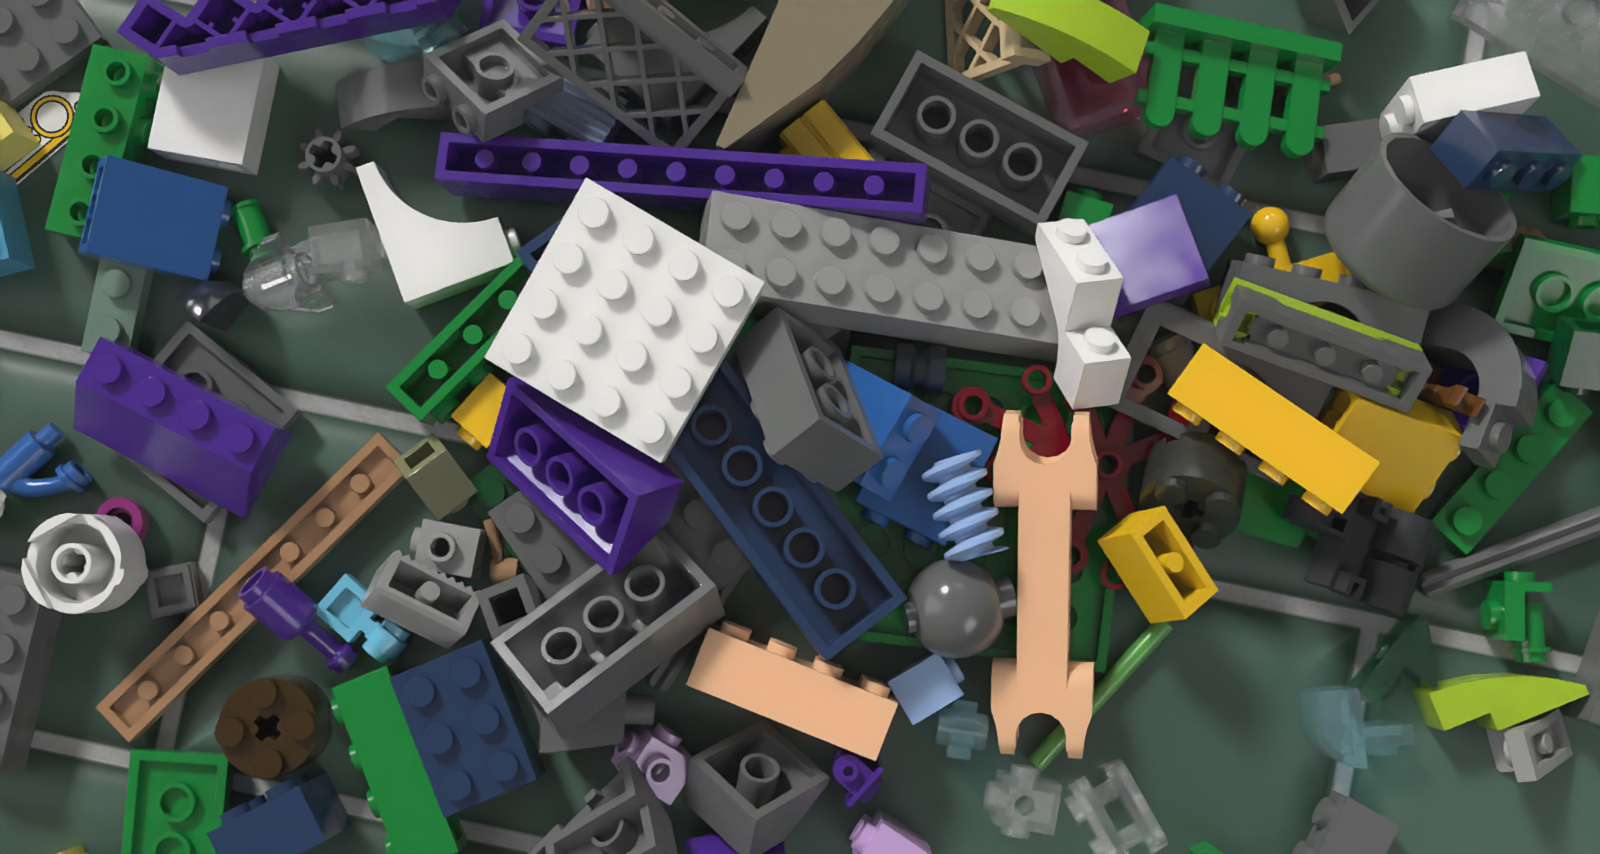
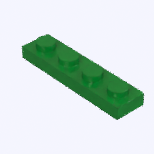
[1427,381,1593,555]

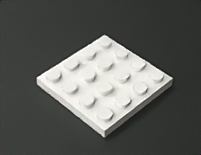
[484,178,767,463]

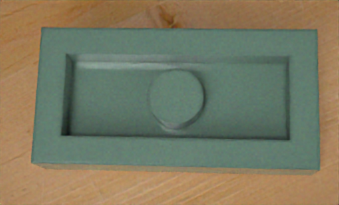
[81,260,153,353]

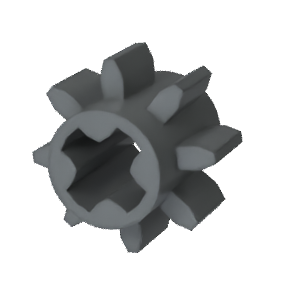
[298,129,361,190]

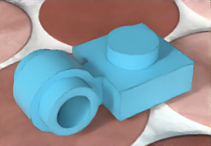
[316,573,411,664]

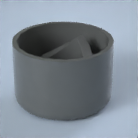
[1324,133,1517,311]

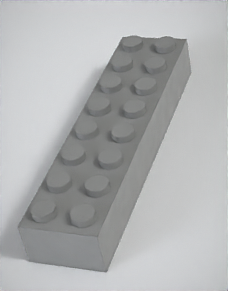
[699,190,1058,363]

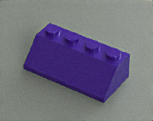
[73,336,293,518]
[486,377,683,576]

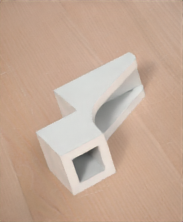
[1035,218,1131,410]

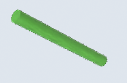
[1028,622,1173,772]

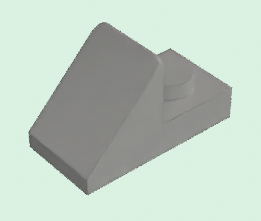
[1486,707,1573,782]

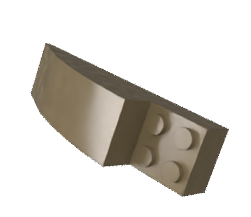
[716,0,910,153]

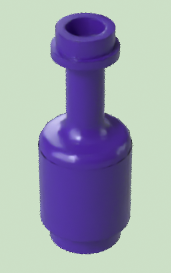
[238,567,358,674]

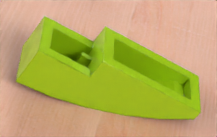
[987,0,1150,83]
[1412,673,1589,731]

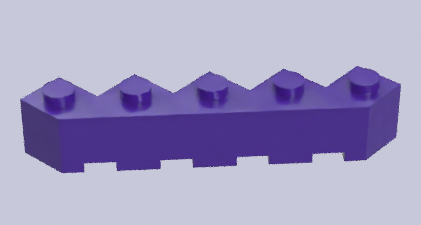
[117,0,462,76]

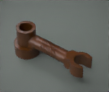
[1416,362,1487,418]

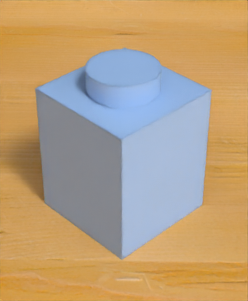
[886,652,965,725]

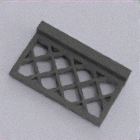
[517,0,748,148]

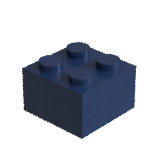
[207,771,353,854]

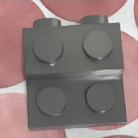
[422,19,564,143]

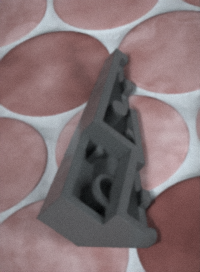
[527,756,678,854]

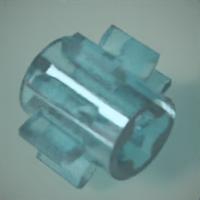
[934,698,989,761]

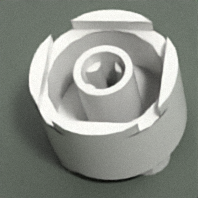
[21,513,148,614]

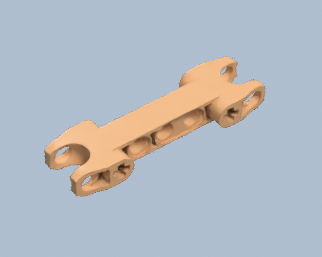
[991,410,1098,759]

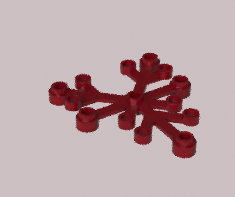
[949,355,1220,603]

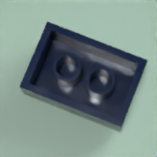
[389,637,546,818]

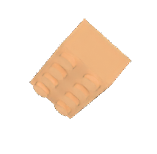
[686,619,898,761]

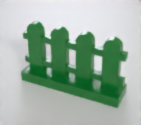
[1133,3,1343,159]

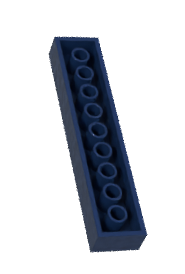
[516,218,908,661]

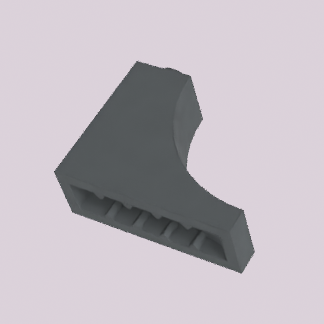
[584,5,767,134]

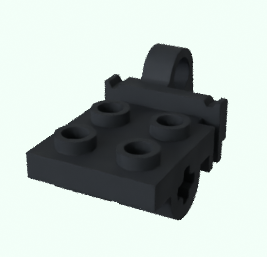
[1281,492,1436,621]

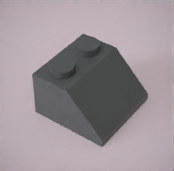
[683,718,830,854]

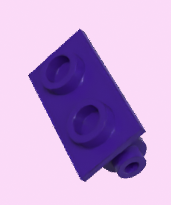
[832,747,885,808]

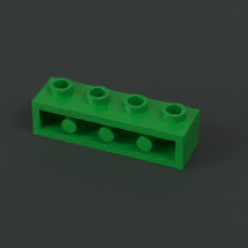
[45,44,164,241]
[386,256,531,426]

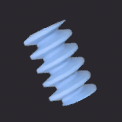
[922,450,1009,561]

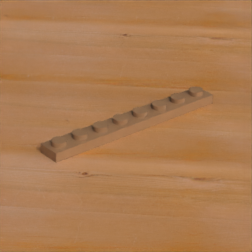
[95,432,404,742]

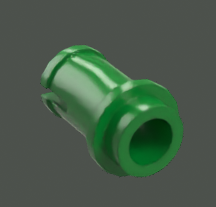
[231,199,280,264]
[1509,603,1552,662]

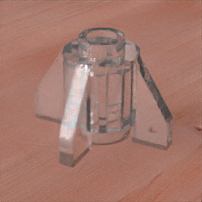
[242,232,336,313]

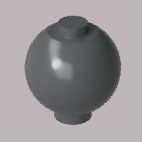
[901,559,1017,659]

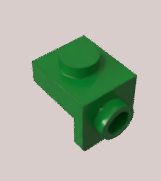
[1480,571,1553,641]

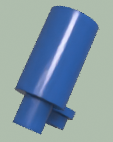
[0,422,93,498]

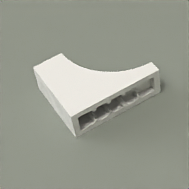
[356,161,523,310]

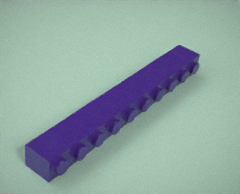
[434,132,930,227]

